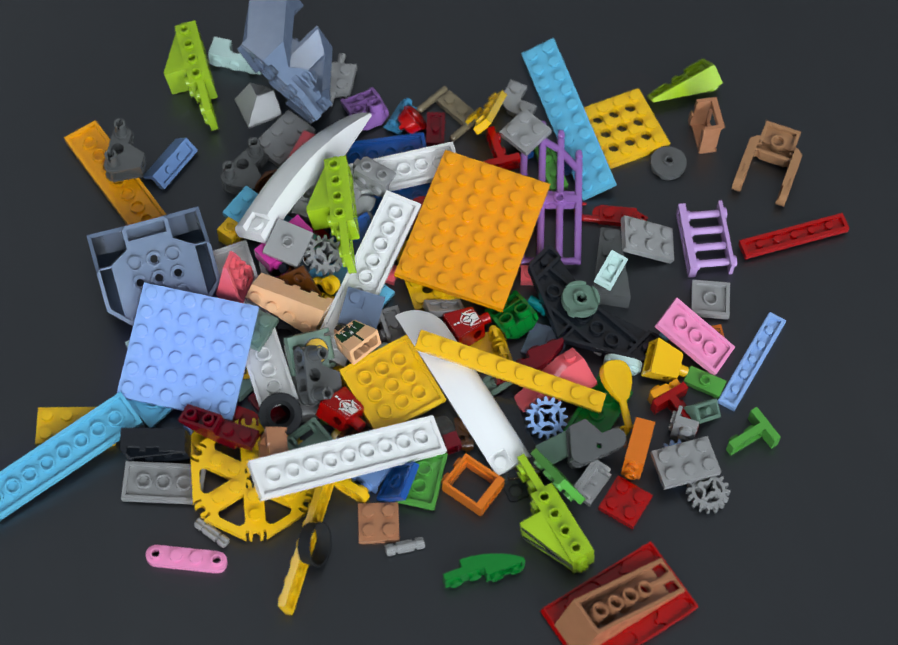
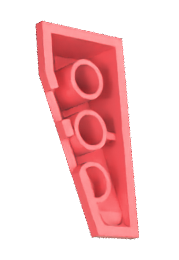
[216,251,255,303]
[514,347,598,412]

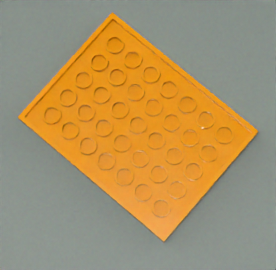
[394,150,550,313]

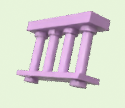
[676,200,737,278]

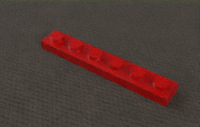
[738,213,850,259]

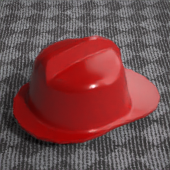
[397,106,427,134]

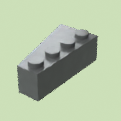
[593,227,631,308]

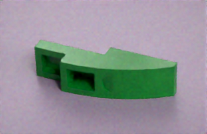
[443,553,525,588]

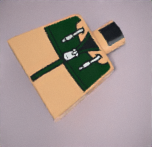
[334,320,381,365]

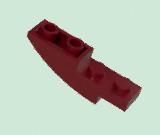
[493,337,564,385]
[178,404,260,451]

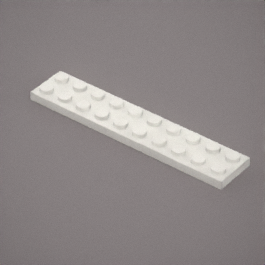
[288,141,456,214]
[320,190,421,367]
[213,240,299,408]
[247,415,447,501]

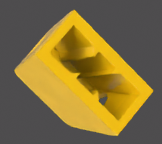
[641,338,689,382]

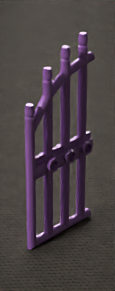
[520,121,583,265]

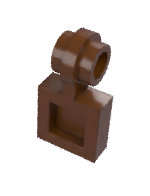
[454,417,474,453]

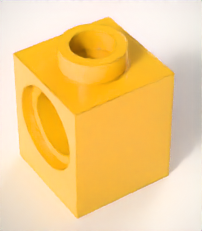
[217,217,244,246]

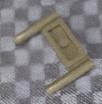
[417,86,476,142]

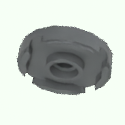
[650,146,687,180]

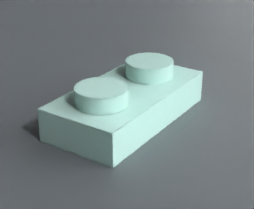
[594,250,628,291]

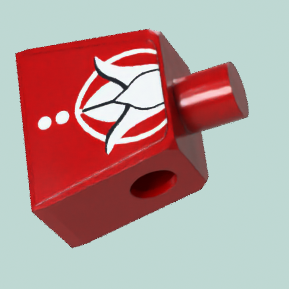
[443,307,492,346]
[316,386,366,432]

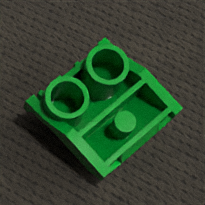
[484,290,539,339]

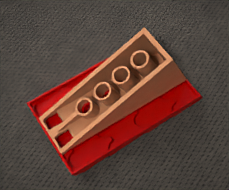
[540,541,699,645]

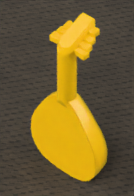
[599,360,634,435]

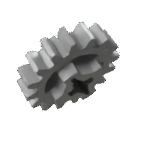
[304,235,343,276]
[686,475,730,514]

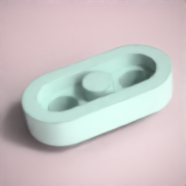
[603,354,643,376]

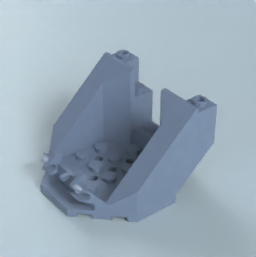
[237,0,333,124]
[86,206,220,326]

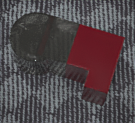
[435,415,462,455]

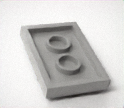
[257,110,316,167]
[621,215,674,264]
[651,436,721,490]

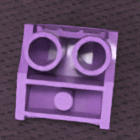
[340,87,389,131]

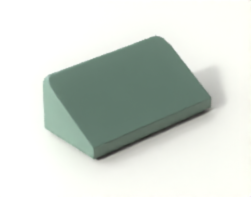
[684,398,721,424]
[535,431,567,464]

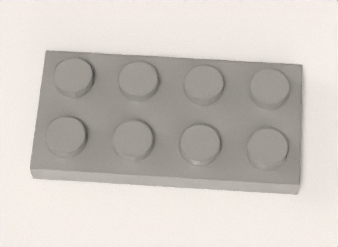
[121,461,206,505]

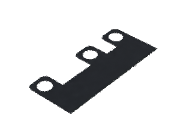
[494,392,552,502]

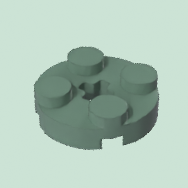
[561,281,600,318]

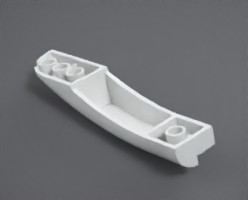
[395,310,531,476]

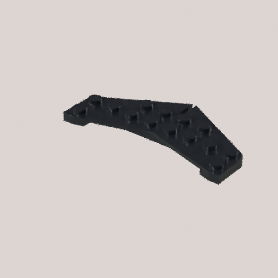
[528,244,665,364]

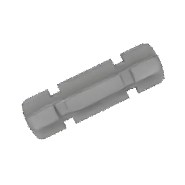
[194,517,230,548]
[385,537,425,556]

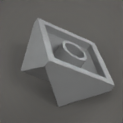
[235,83,282,128]

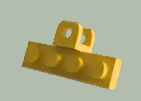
[465,90,507,135]

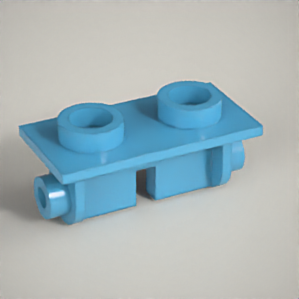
[384,98,417,135]

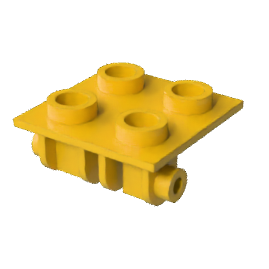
[470,325,513,372]

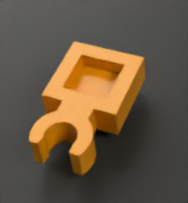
[647,379,680,404]

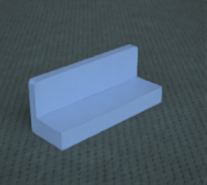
[143,137,198,189]

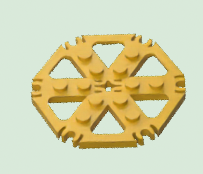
[190,418,314,542]

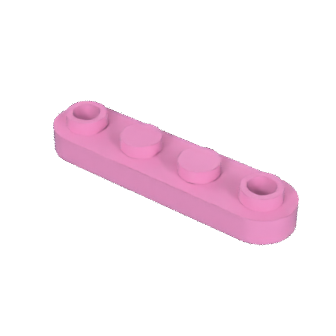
[146,545,228,573]

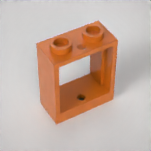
[620,417,655,480]
[441,453,505,517]

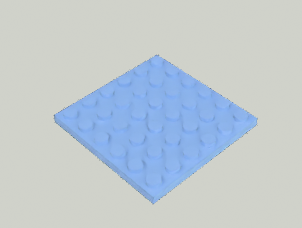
[117,283,259,421]

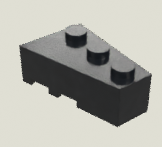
[120,428,191,462]

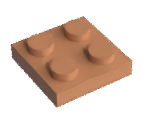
[358,502,399,544]

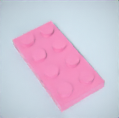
[654,298,735,375]

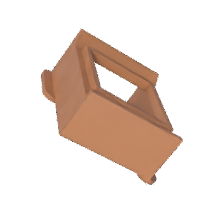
[688,97,725,154]
[258,426,288,458]

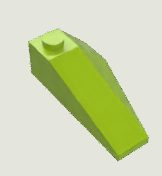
[647,58,723,102]

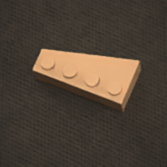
[245,272,334,333]

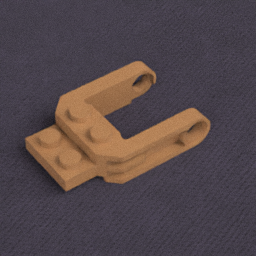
[731,120,802,207]

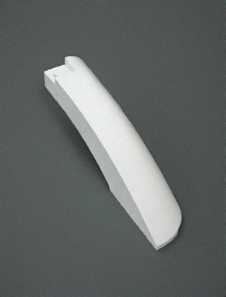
[235,113,372,244]

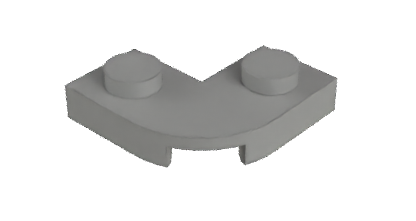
[503,80,537,117]

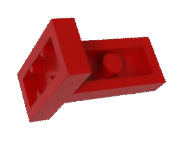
[484,126,521,171]
[650,382,699,433]

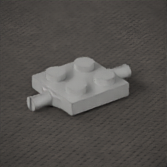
[330,53,357,107]

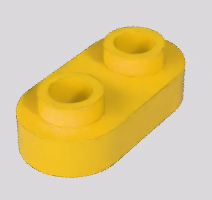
[333,478,370,503]

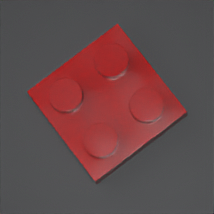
[598,475,653,530]

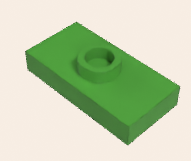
[684,366,727,399]

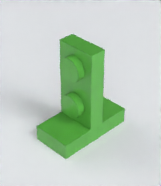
[726,407,781,456]

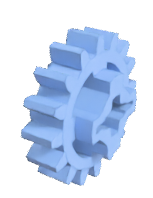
[524,396,568,440]

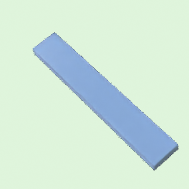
[718,312,786,411]

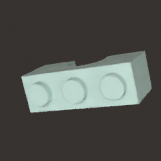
[208,37,261,75]

